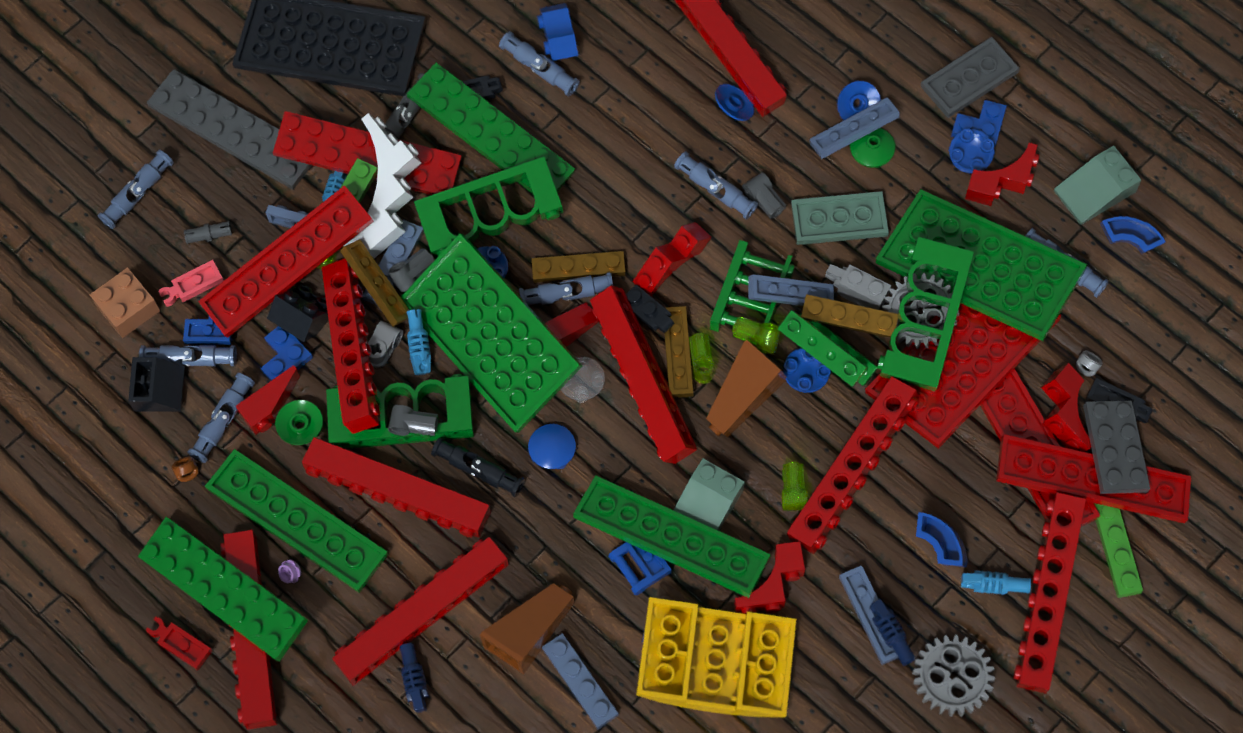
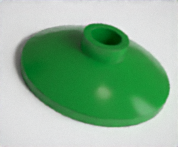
[850,128,895,168]
[275,400,323,445]

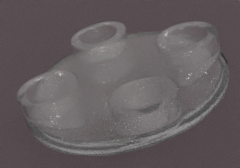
[561,356,605,403]

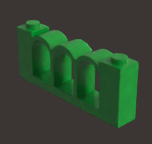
[414,156,563,257]
[877,237,974,391]
[326,374,474,449]

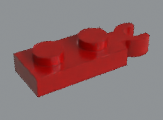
[146,617,213,671]

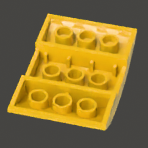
[636,597,796,717]

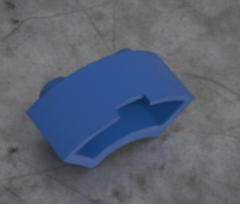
[537,3,578,61]
[1100,216,1166,254]
[916,512,967,567]

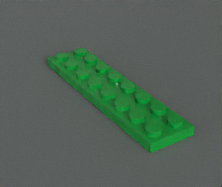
[407,63,575,194]
[205,449,388,593]
[573,475,771,598]
[138,517,308,662]

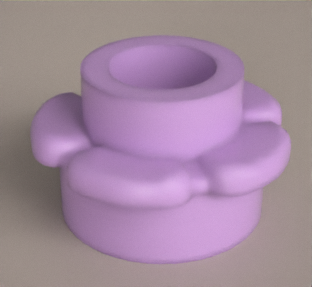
[278,560,301,583]

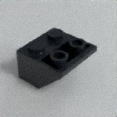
[267,284,329,342]
[128,357,185,412]

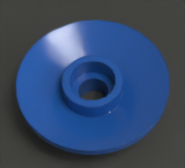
[837,81,881,120]
[715,84,754,121]

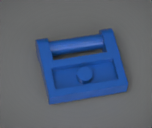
[608,542,671,596]

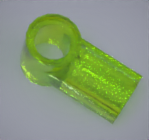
[732,316,781,354]
[689,333,714,384]
[782,462,807,511]

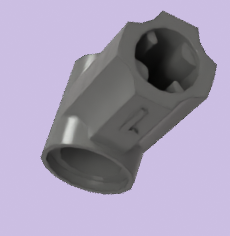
[742,172,786,219]
[388,249,435,292]
[388,405,438,436]

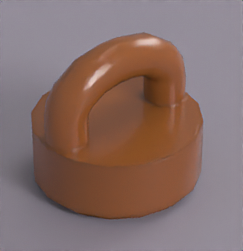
[172,456,199,482]

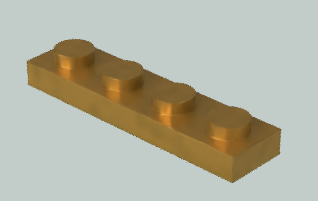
[340,239,409,327]
[532,251,625,283]
[801,294,898,338]
[665,306,693,398]

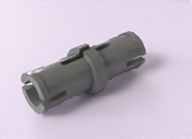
[184,221,232,244]

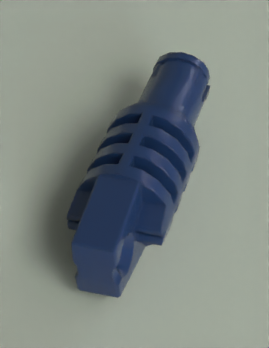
[870,599,916,666]
[399,643,429,713]

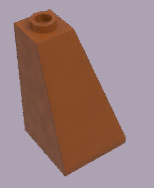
[706,339,787,438]
[480,583,574,675]

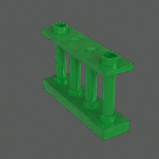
[710,240,795,346]
[778,310,877,387]

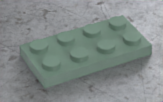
[791,191,889,245]

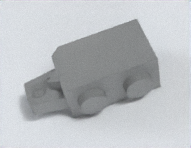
[825,264,891,310]

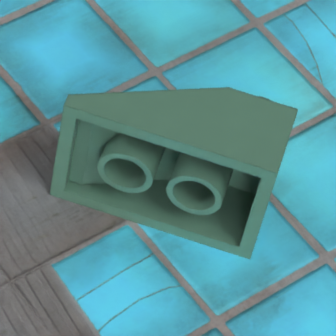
[1054,146,1141,225]
[674,458,745,531]

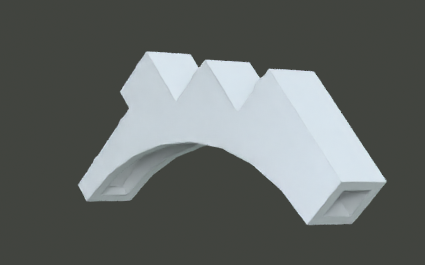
[344,113,421,259]

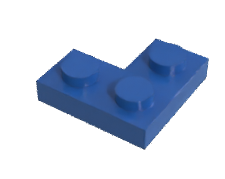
[951,100,1007,148]
[183,316,232,345]
[261,326,313,381]

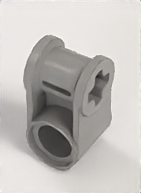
[368,321,403,368]

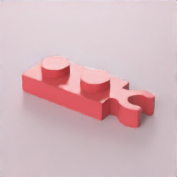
[158,260,224,307]

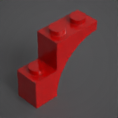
[965,143,1040,206]
[632,222,712,296]
[1041,363,1091,452]
[734,541,805,614]

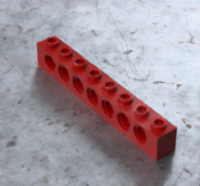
[322,259,380,434]
[787,376,919,554]
[1013,492,1086,694]

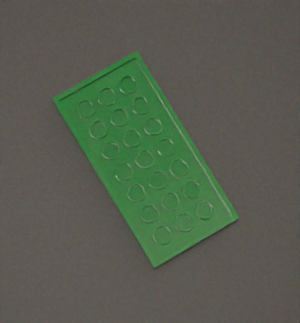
[876,189,1087,341]
[400,233,583,433]

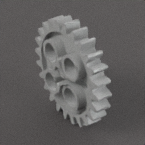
[882,273,960,349]
[912,635,995,717]

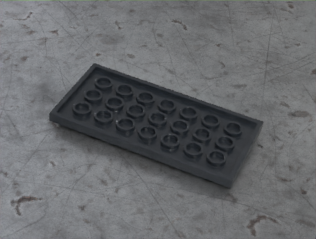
[232,0,426,97]

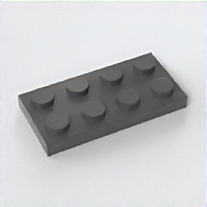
[920,37,1020,118]
[1083,401,1150,494]

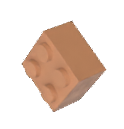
[90,267,160,338]

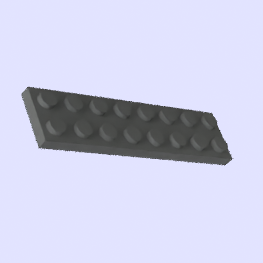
[147,69,312,190]

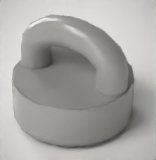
[1076,351,1103,377]

